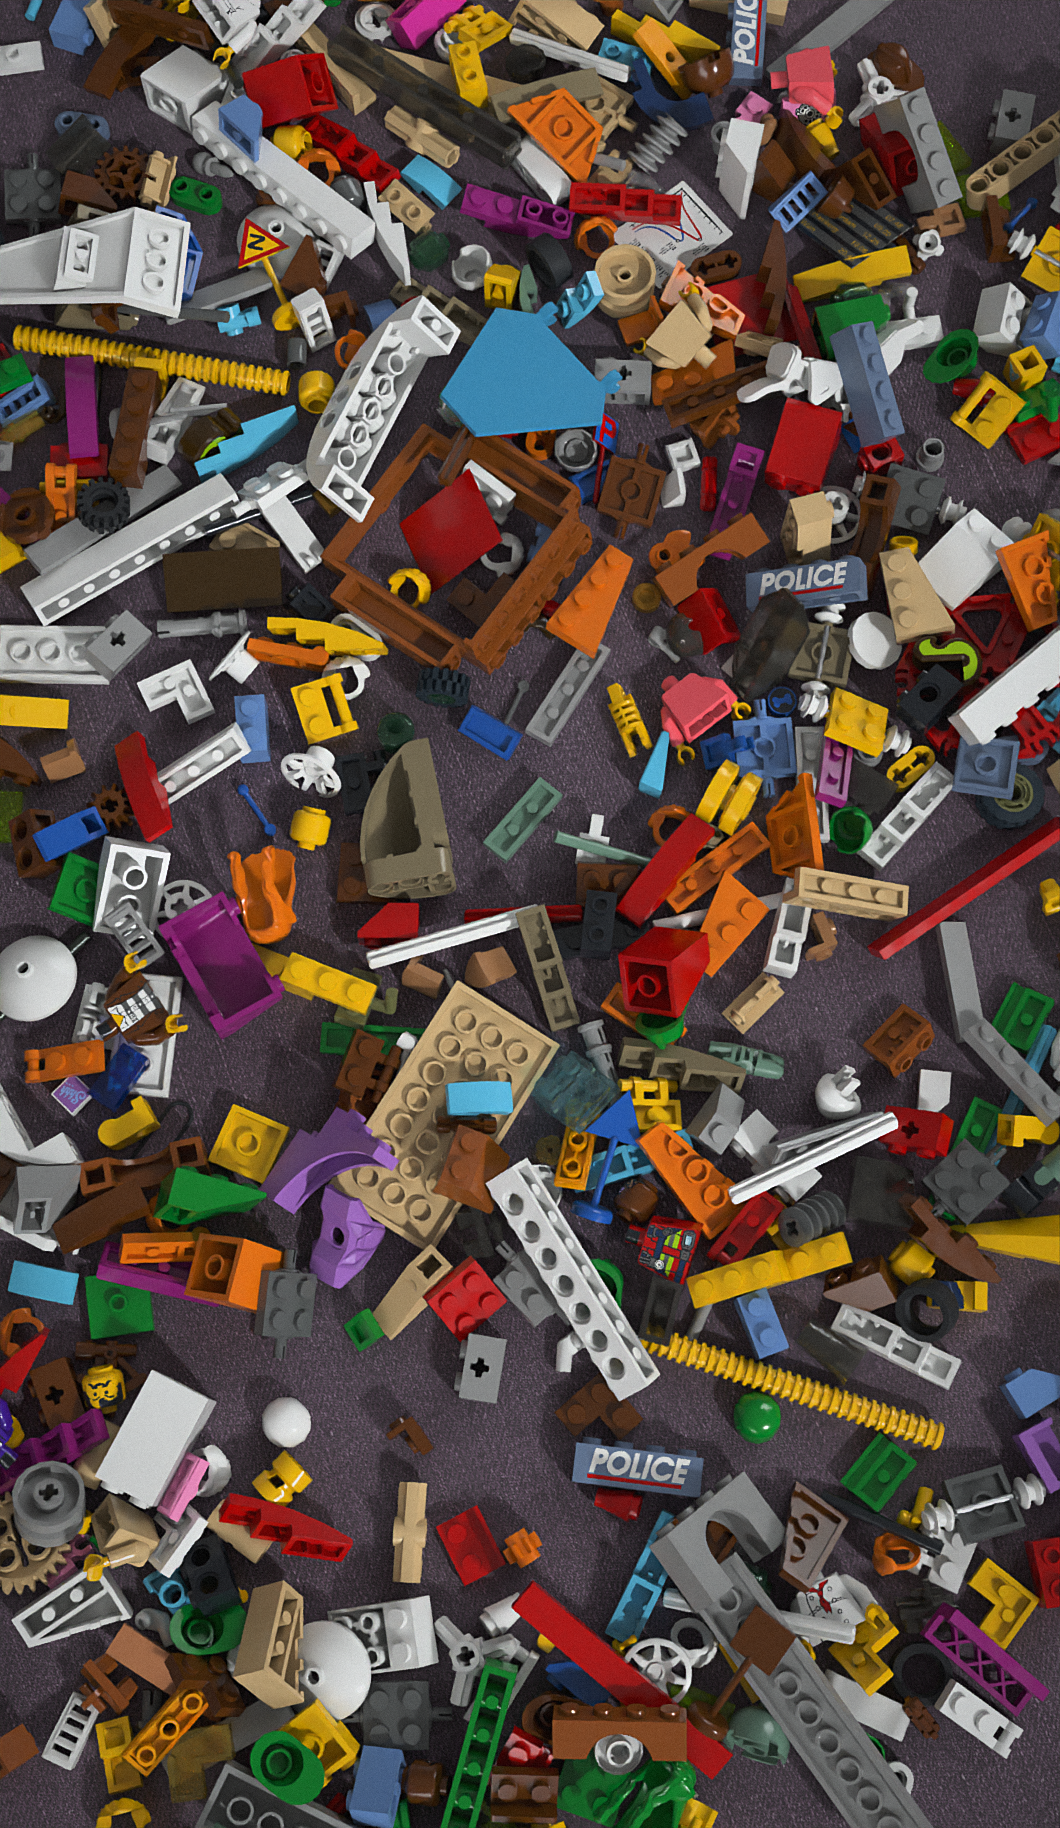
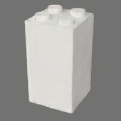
[95,1370,216,1510]

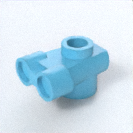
[217,303,261,336]
[142,1566,191,1615]

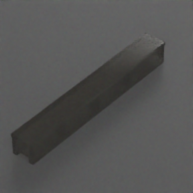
[327,24,522,170]

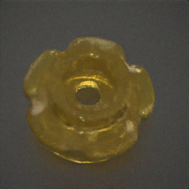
[536,1135,562,1165]

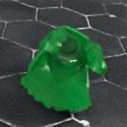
[593,1757,696,1828]

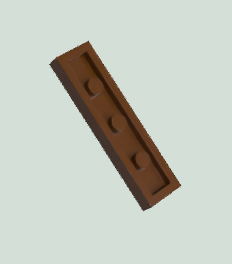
[662,360,767,429]

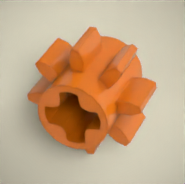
[502,1527,543,1569]

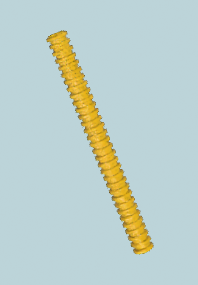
[12,324,291,396]
[639,1323,945,1451]

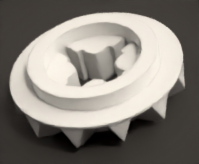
[355,2,395,43]

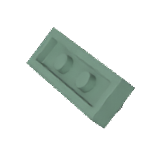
[483,777,563,863]

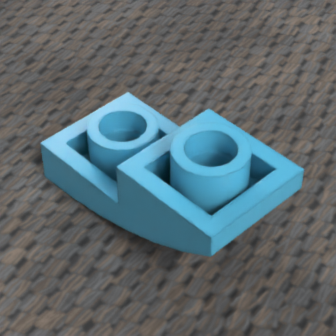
[400,155,462,210]
[556,271,604,329]
[445,1081,513,1116]
[8,1260,79,1305]

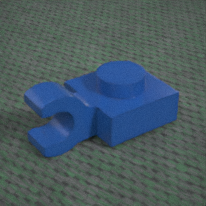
[700,733,755,771]

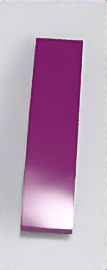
[65,355,99,459]
[0,1409,110,1496]

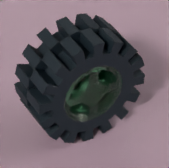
[415,667,471,708]

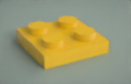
[208,1104,290,1184]

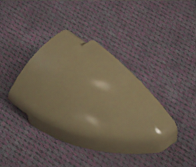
[360,738,457,899]

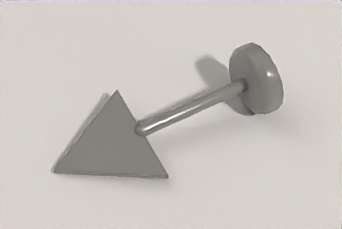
[109,403,227,439]

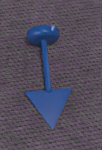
[570,1089,640,1224]

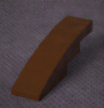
[83,25,156,100]
[756,219,787,336]

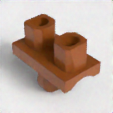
[690,405,741,450]
[79,1653,138,1716]

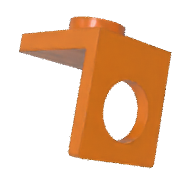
[617,295,664,347]

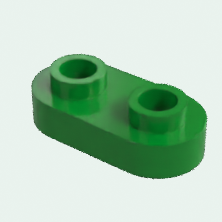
[169,176,223,215]

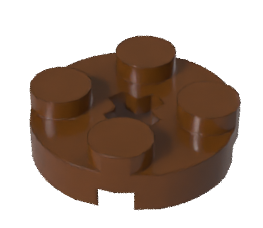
[0,487,55,544]

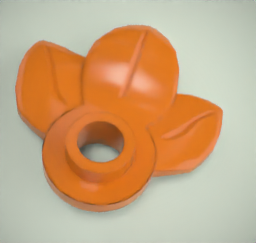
[648,530,705,569]

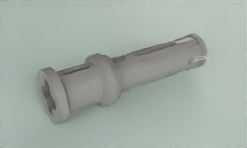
[157,610,248,639]
[577,1019,623,1108]

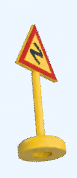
[238,218,309,331]

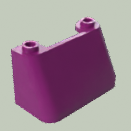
[158,891,285,1040]

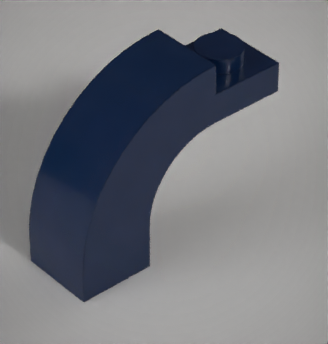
[630,57,715,131]

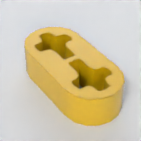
[884,745,935,792]

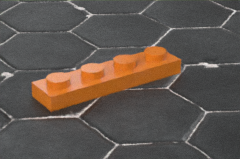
[664,821,771,915]

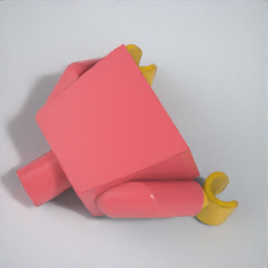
[770,46,843,129]
[660,673,751,766]

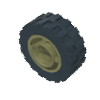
[975,762,1045,831]

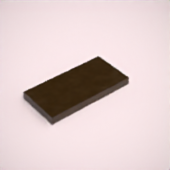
[162,547,284,612]

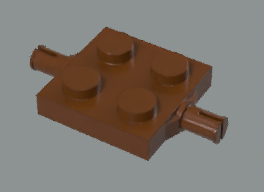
[595,443,667,540]

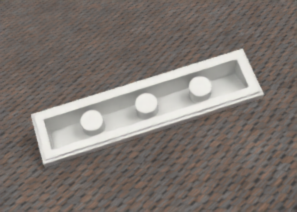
[157,722,251,804]

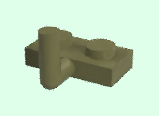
[334,967,398,1031]

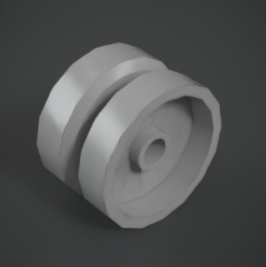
[12,1461,86,1548]

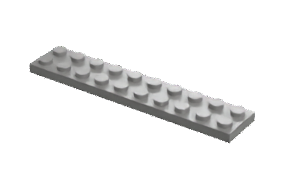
[699,1552,933,1828]

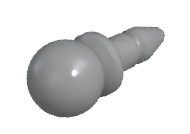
[192,152,234,178]

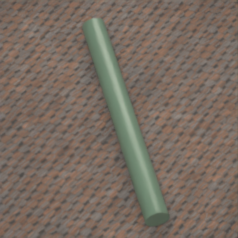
[553,831,652,868]

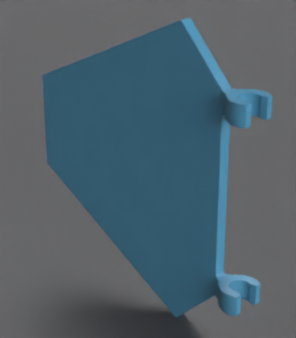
[440,302,623,437]

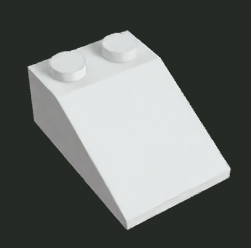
[918,508,1014,611]
[92,836,171,939]

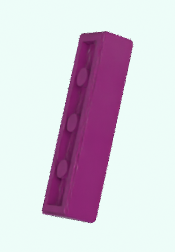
[96,1240,219,1307]

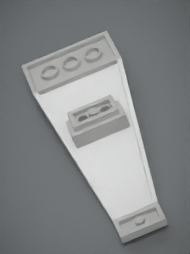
[0,207,191,318]

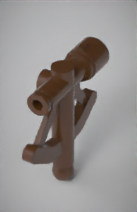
[75,1340,148,1418]

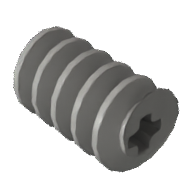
[627,112,688,174]

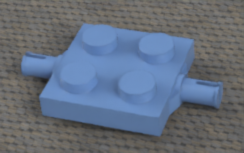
[732,699,797,798]

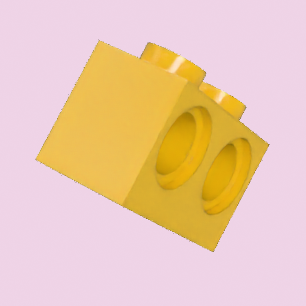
[448,40,488,112]

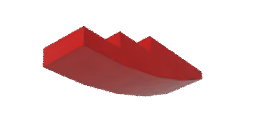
[304,114,401,194]
[569,182,682,226]
[114,731,173,843]
[616,813,715,928]
[0,1327,50,1396]
[219,1493,353,1562]

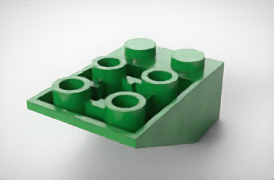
[153,1166,267,1225]

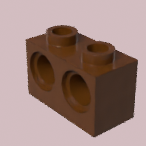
[8,808,63,879]

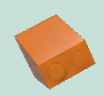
[184,1233,284,1314]

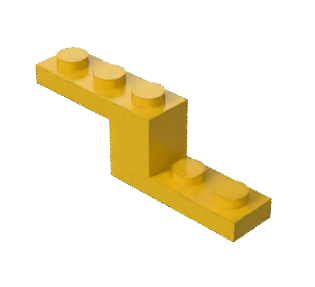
[252,943,377,1015]
[686,1232,853,1309]

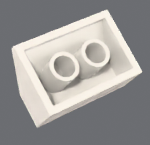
[715,118,765,220]

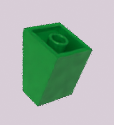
[811,294,891,362]

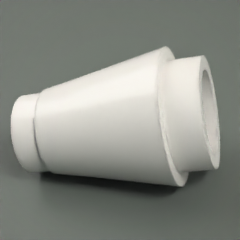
[478,1592,520,1638]

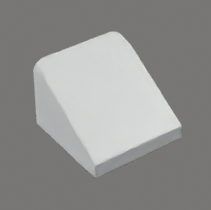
[660,468,686,508]

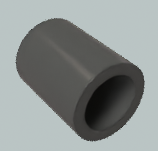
[287,337,307,370]

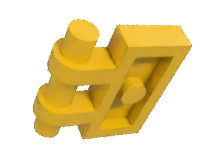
[443,4,513,53]
[617,1076,682,1132]

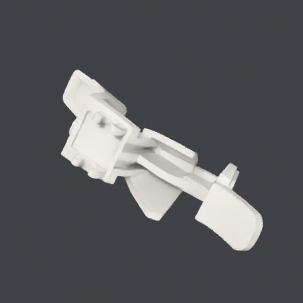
[737,318,924,423]

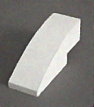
[147,376,205,466]
[762,877,811,979]

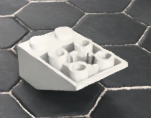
[327,1595,439,1674]

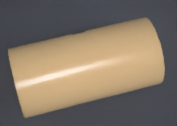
[72,1419,121,1490]
[206,1499,273,1564]

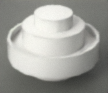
[594,1734,643,1775]

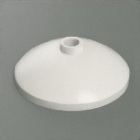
[237,204,320,279]
[0,935,77,1022]
[291,1620,371,1721]

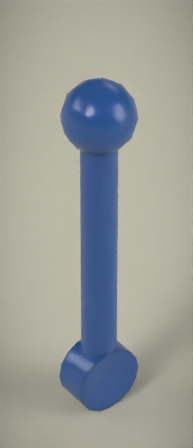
[1003,197,1038,234]
[237,784,276,836]

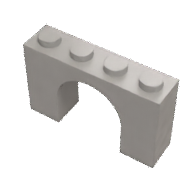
[873,87,963,214]
[649,1471,785,1613]

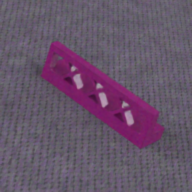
[920,1602,1050,1717]

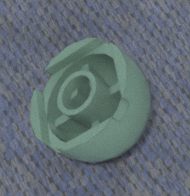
[723,1702,791,1765]

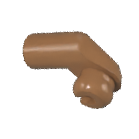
[760,113,778,146]

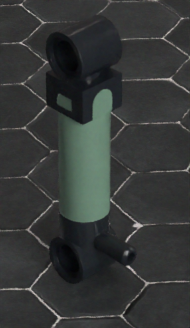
[1001,1144,1060,1219]

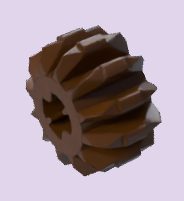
[86,783,135,835]

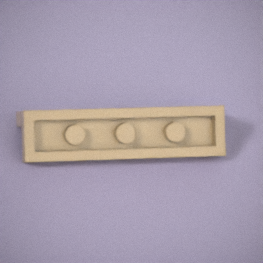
[294,22,376,115]
[782,866,909,922]

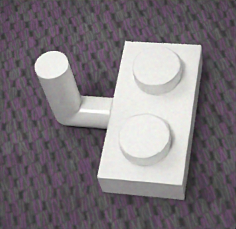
[886,287,944,350]

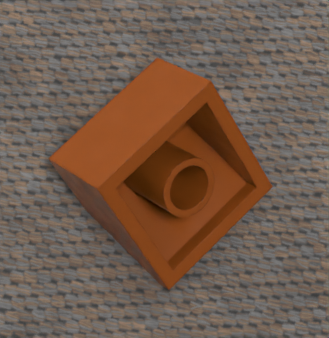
[432,1124,510,1214]

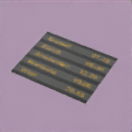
[795,198,914,269]

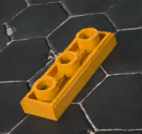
[632,16,693,101]
[554,1102,602,1191]
[122,1689,209,1778]

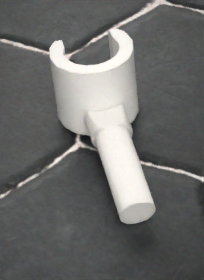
[396,1032,418,1075]

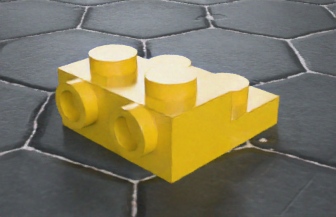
[276,1698,361,1788]

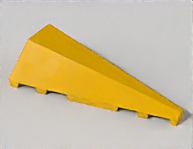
[949,1215,1060,1265]

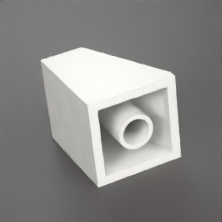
[140,45,230,135]

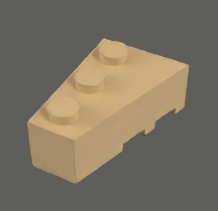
[508,0,604,51]
[780,491,834,566]
[233,1580,304,1710]

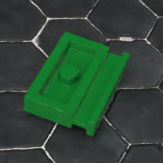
[991,982,1054,1055]
[840,1432,917,1513]

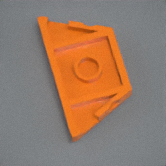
[506,88,604,183]
[766,773,824,879]

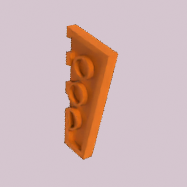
[635,1122,752,1240]

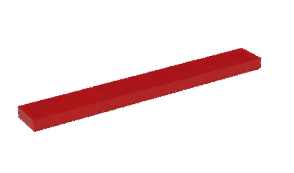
[867,817,1060,960]
[511,1580,733,1780]

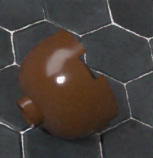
[678,47,734,99]

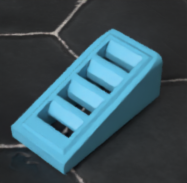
[638,731,669,799]

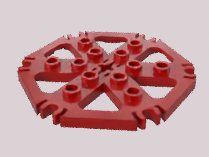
[895,593,1060,759]

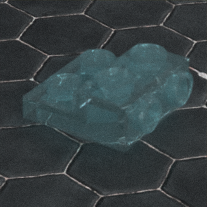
[531,1051,620,1134]

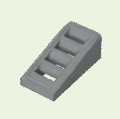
[103,900,165,970]

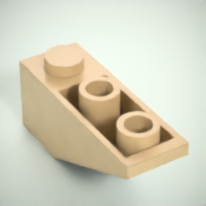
[372,1244,454,1340]

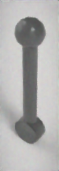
[503,680,529,725]

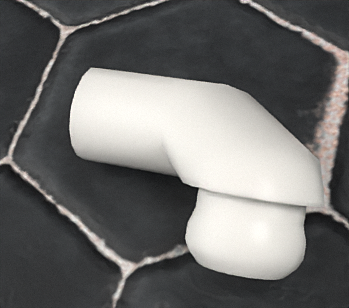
[135,1608,174,1647]

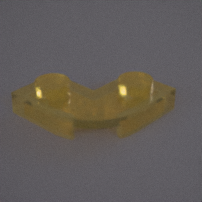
[167,1722,235,1804]

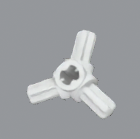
[848,58,908,127]
[434,1616,517,1707]

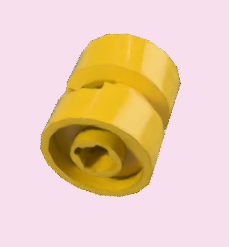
[252,1450,313,1507]

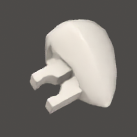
[815,1065,861,1120]

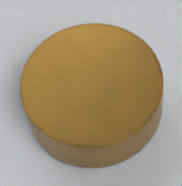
[632,583,661,613]

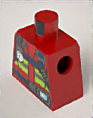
[625,1216,704,1287]

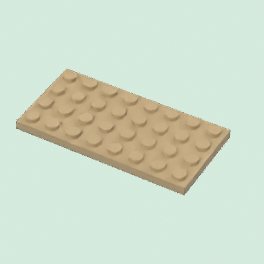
[328,980,560,1250]

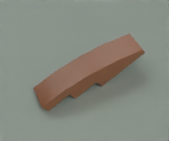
[105,1623,222,1723]

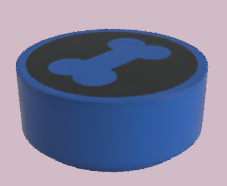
[767,687,797,718]

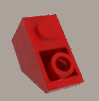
[357,903,420,949]

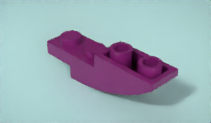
[459,183,575,239]

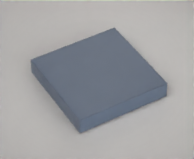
[951,735,1020,800]

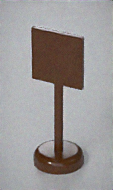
[686,1605,797,1741]

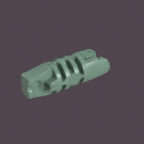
[707,1041,784,1080]

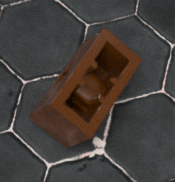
[28,1356,89,1430]

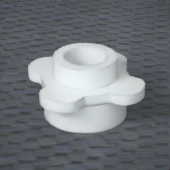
[912,229,944,261]

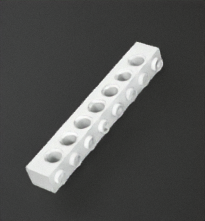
[485,1158,661,1401]

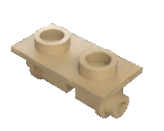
[139,151,178,212]
[377,178,435,234]
[721,972,785,1034]

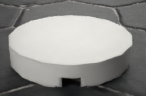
[847,612,902,670]

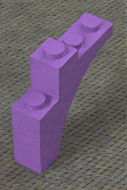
[259,1107,400,1215]

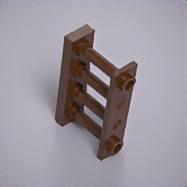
[107,0,214,51]

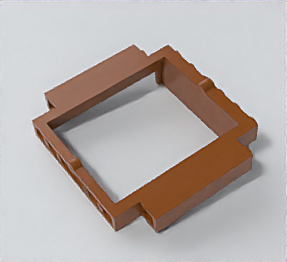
[320,423,593,675]

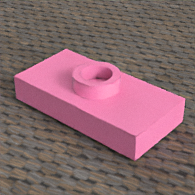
[157,1452,210,1522]

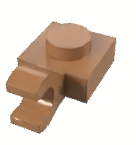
[913,203,967,237]

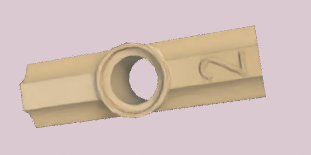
[384,105,460,168]
[393,1482,427,1583]

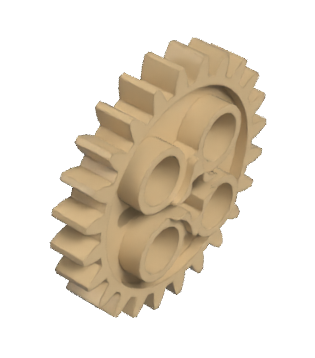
[0,1491,74,1595]

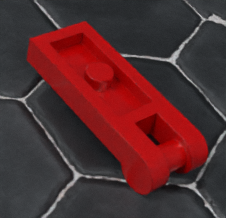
[706,1191,785,1266]

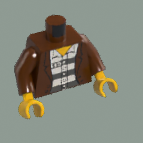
[95,951,188,1046]

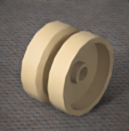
[594,244,656,319]

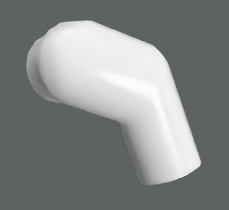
[556,1330,585,1372]

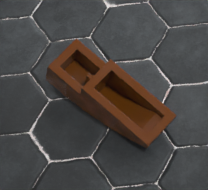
[773,110,836,192]
[52,1178,151,1255]

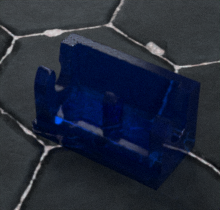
[86,1043,150,1113]

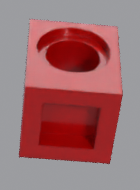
[857,438,905,476]

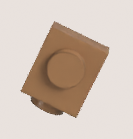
[805,911,838,962]

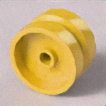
[695,759,763,836]

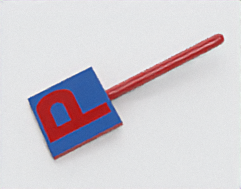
[592,412,619,504]

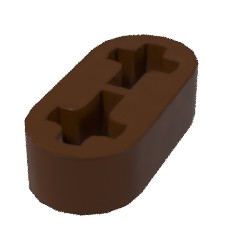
[690,250,742,286]

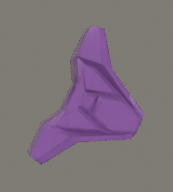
[308,1184,386,1289]

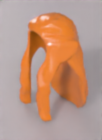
[226,845,297,944]

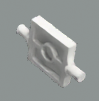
[230,458,309,519]

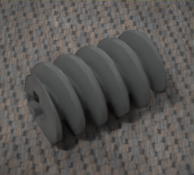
[778,1191,847,1247]

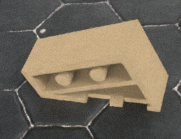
[879,547,955,645]

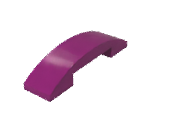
[708,442,765,562]

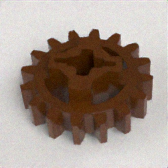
[94,145,154,206]

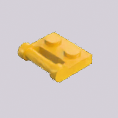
[950,371,1026,449]
[290,673,359,745]

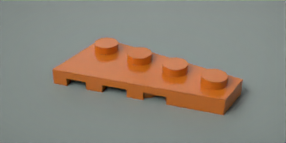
[546,545,634,659]

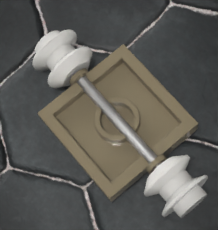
[788,603,852,701]

